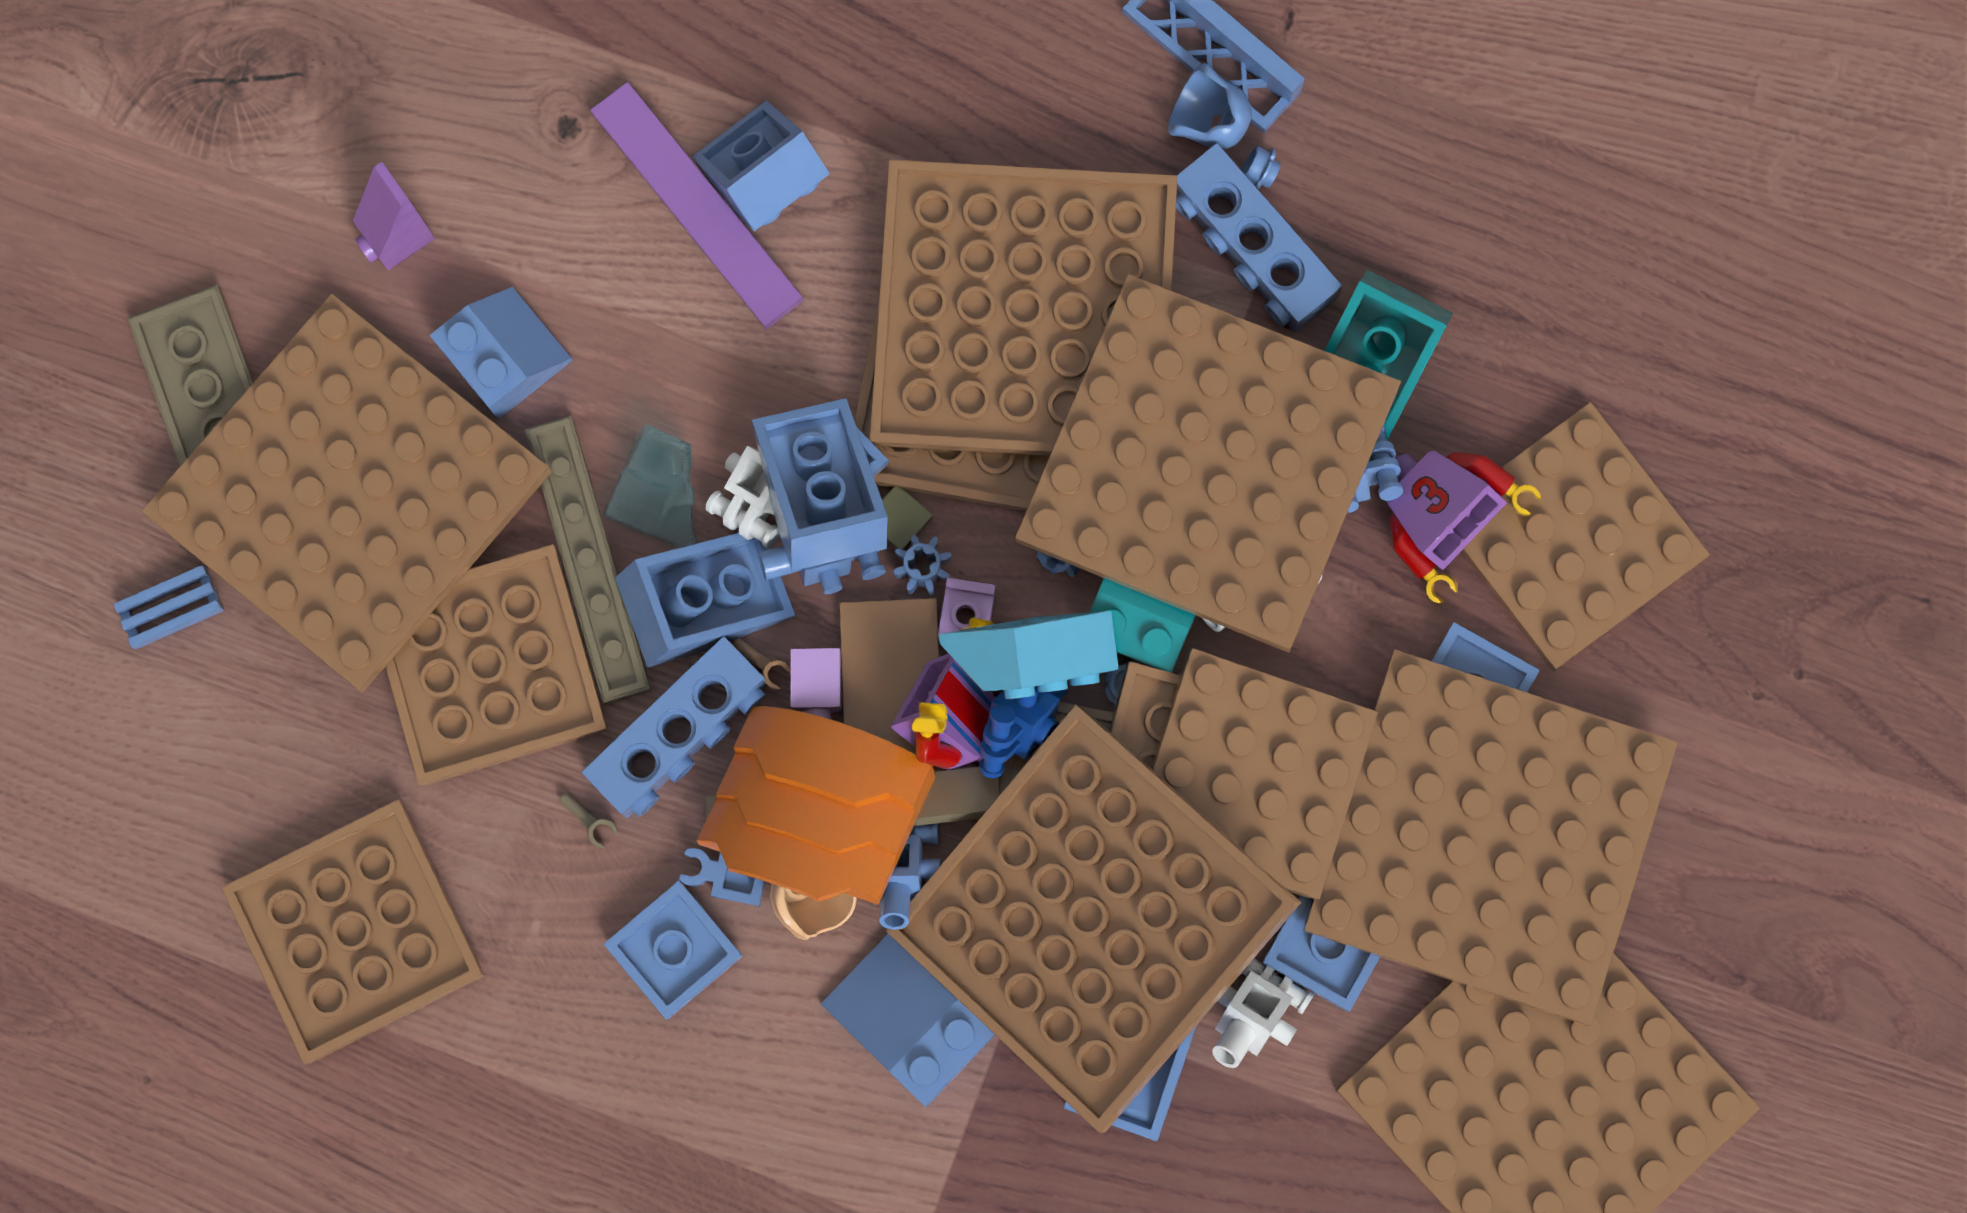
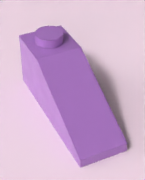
[353,162,435,271]

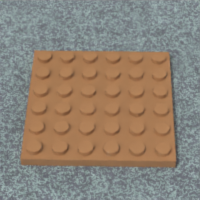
[870,160,1177,456]
[1015,274,1401,653]
[141,294,552,694]
[1303,649,1678,1026]
[886,705,1301,1133]
[1335,953,1760,1213]

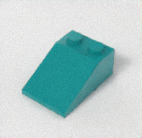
[1324,270,1453,441]
[1090,578,1196,673]

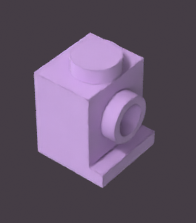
[938,577,996,642]

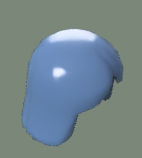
[1167,63,1252,149]

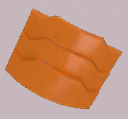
[697,706,936,905]

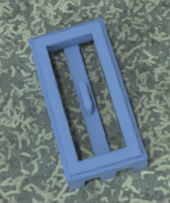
[113,565,224,650]

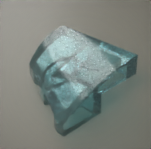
[602,424,697,548]

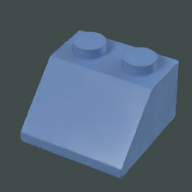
[692,100,830,231]
[429,287,573,420]

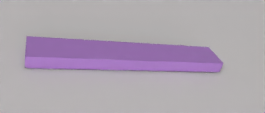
[590,82,803,330]

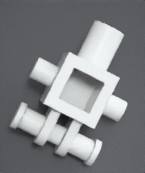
[706,446,780,549]
[1212,958,1315,1068]

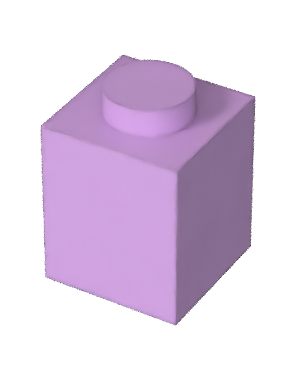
[791,648,843,719]

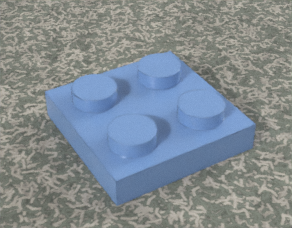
[603,880,743,1020]

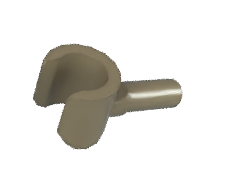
[559,792,618,848]

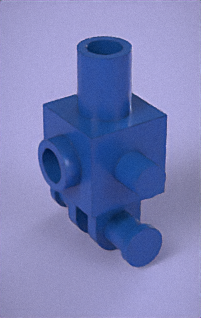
[979,686,1068,778]

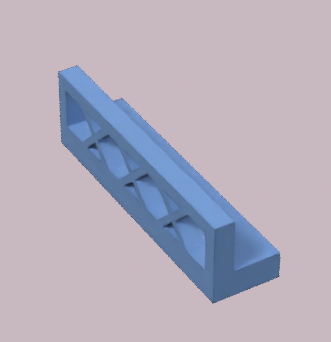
[1122,0,1305,134]

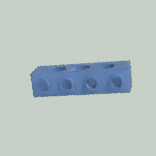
[1176,143,1342,333]
[581,636,767,819]

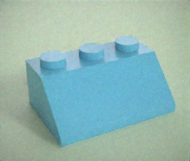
[939,611,1119,699]

